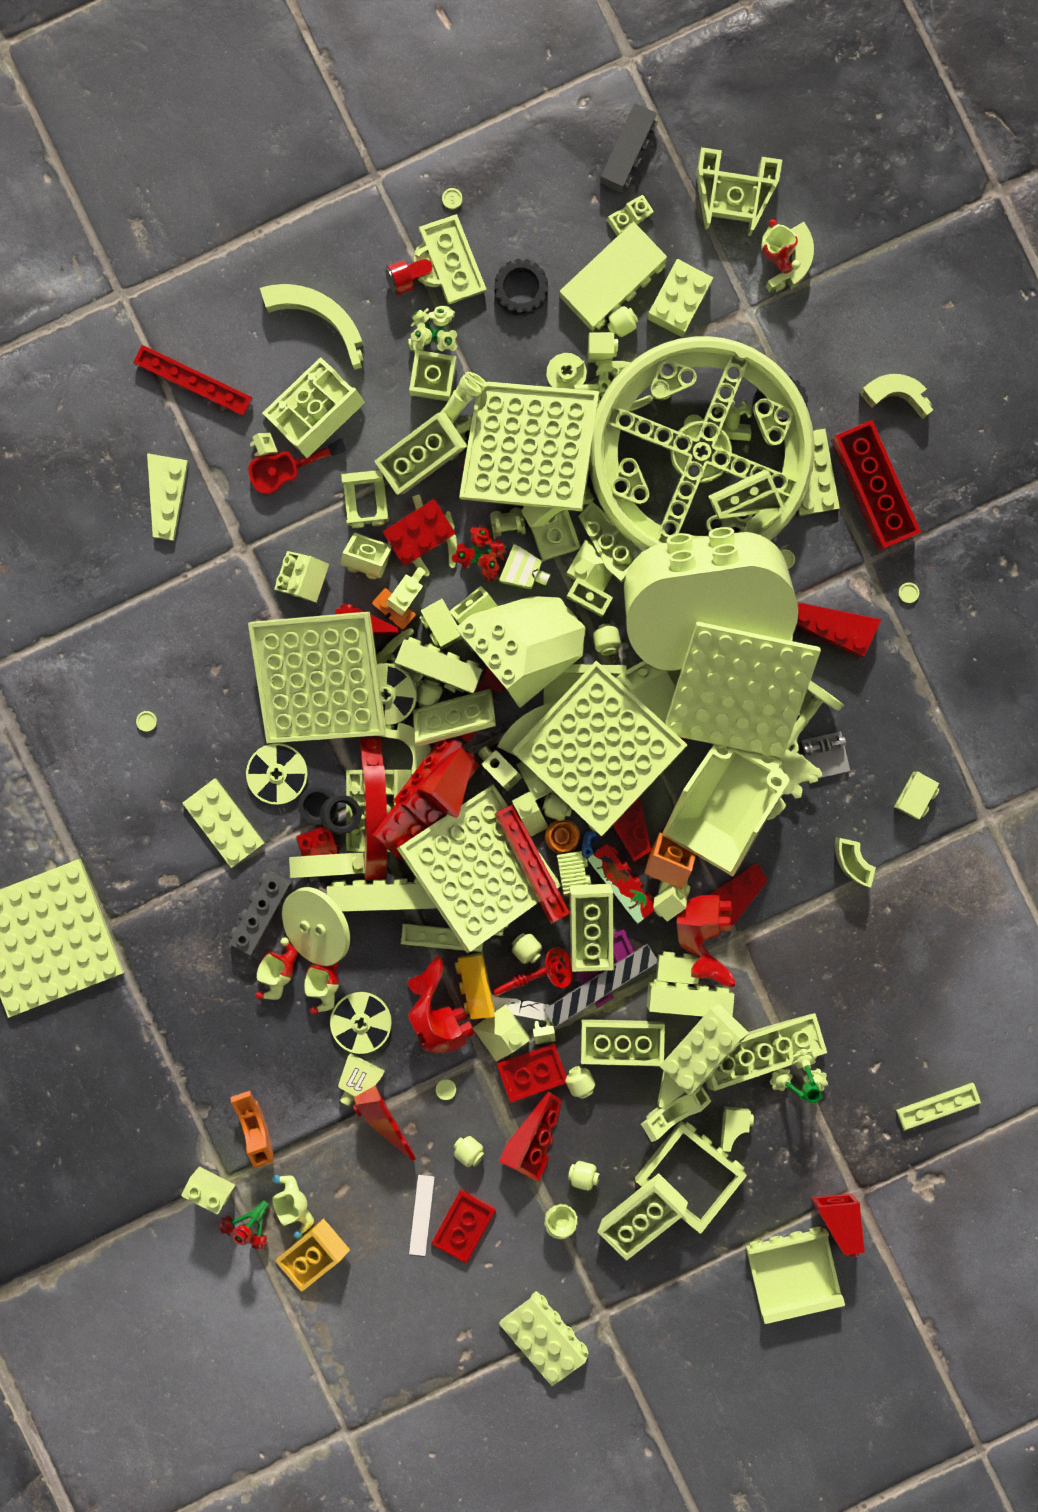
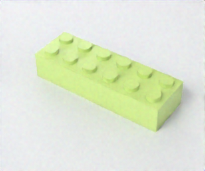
[327,878,437,911]

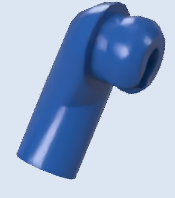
[581,831,598,857]

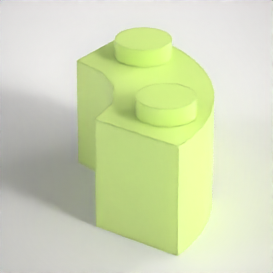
[835,837,876,887]

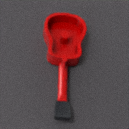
[248,439,346,495]

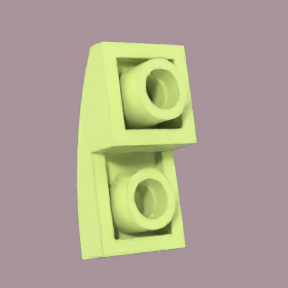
[607,195,654,237]

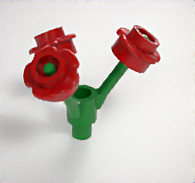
[218,1200,269,1249]

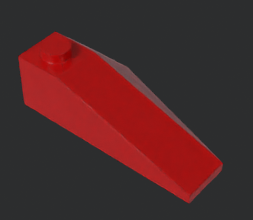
[353,1086,416,1161]
[499,1092,562,1182]

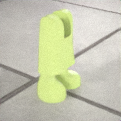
[440,372,487,424]

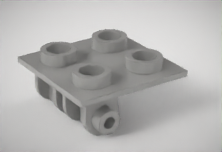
[801,731,850,778]

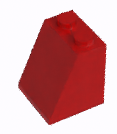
[811,1193,865,1257]

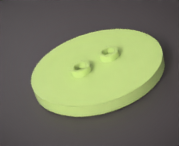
[282,887,350,966]

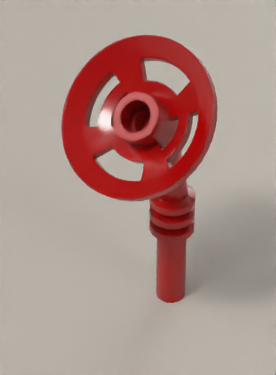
[492,947,573,997]

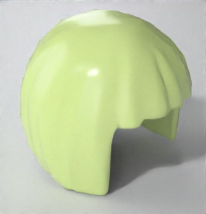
[544,1204,578,1239]

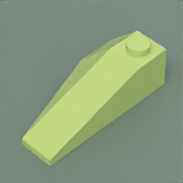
[578,502,647,582]

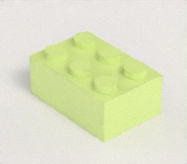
[647,259,713,338]

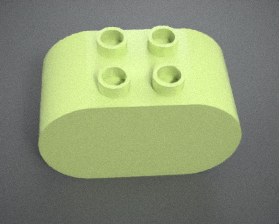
[624,527,798,670]

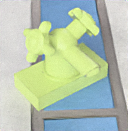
[709,398,752,441]

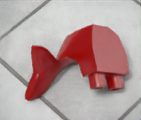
[677,895,736,988]
[407,956,475,1054]

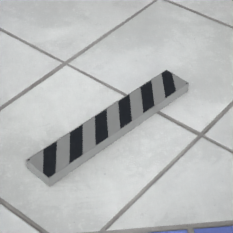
[543,944,658,1027]

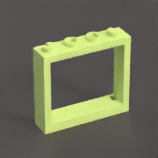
[635,1121,747,1234]

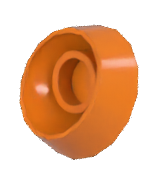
[545,819,580,854]

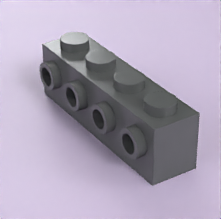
[229,871,293,956]

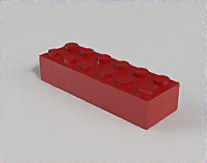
[830,420,921,551]

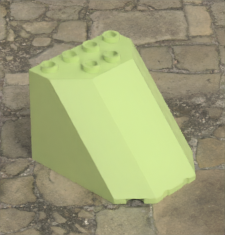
[456,596,586,708]
[662,744,790,876]

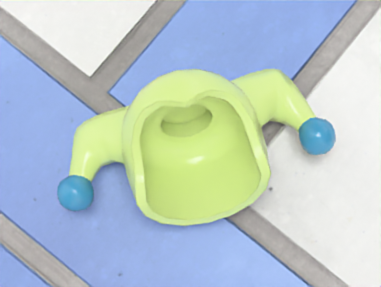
[272,1175,314,1239]

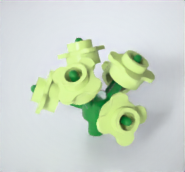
[408,306,457,352]

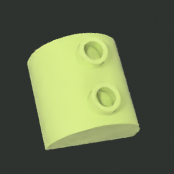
[341,532,392,579]

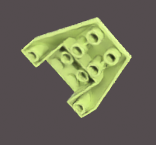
[616,661,682,738]

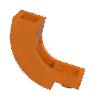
[231,1091,274,1168]

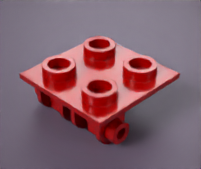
[296,826,340,856]

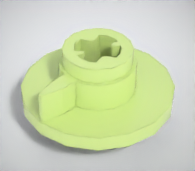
[546,353,587,389]

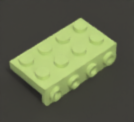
[499,1291,588,1386]

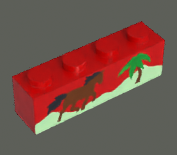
[587,843,654,924]

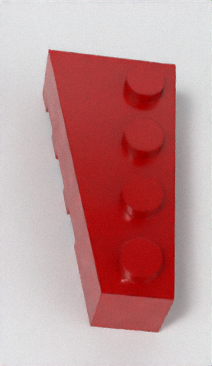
[796,602,882,658]

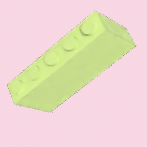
[559,221,667,332]

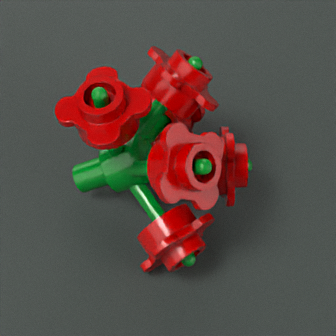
[452,525,507,582]

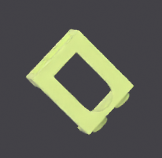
[341,470,389,528]

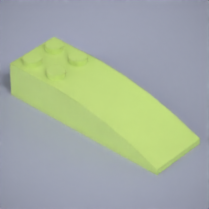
[705,1013,827,1091]

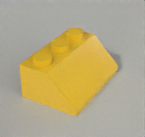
[455,952,495,1019]

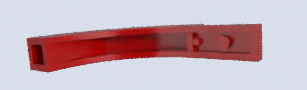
[360,737,387,880]

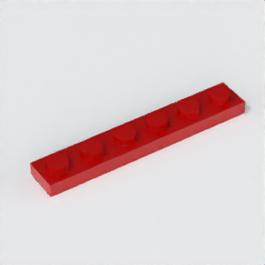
[133,345,253,416]
[494,804,570,923]

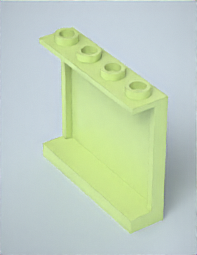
[746,1227,845,1324]

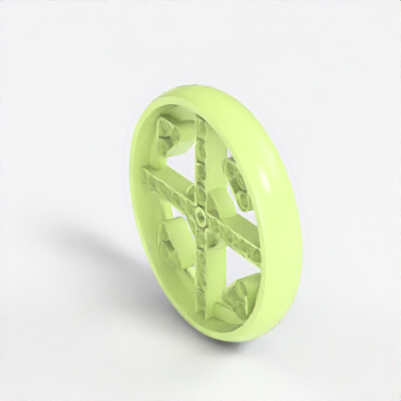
[589,336,815,549]

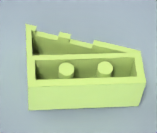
[708,470,786,519]

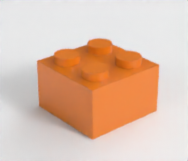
[645,833,696,889]

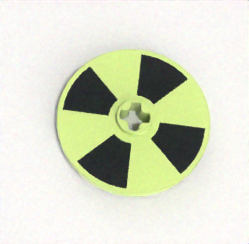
[377,663,417,725]
[246,743,308,804]
[330,992,392,1054]

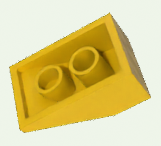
[275,1219,350,1292]

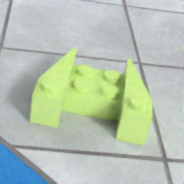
[696,148,782,236]

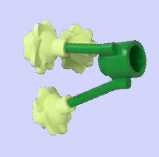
[770,1049,828,1103]

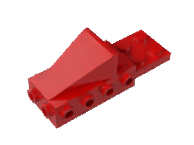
[372,738,479,861]

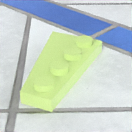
[147,454,189,541]

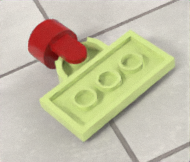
[385,214,486,305]

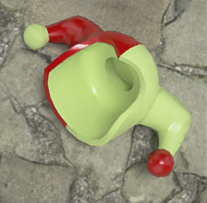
[761,219,800,274]
[255,938,298,1000]
[304,962,339,1015]

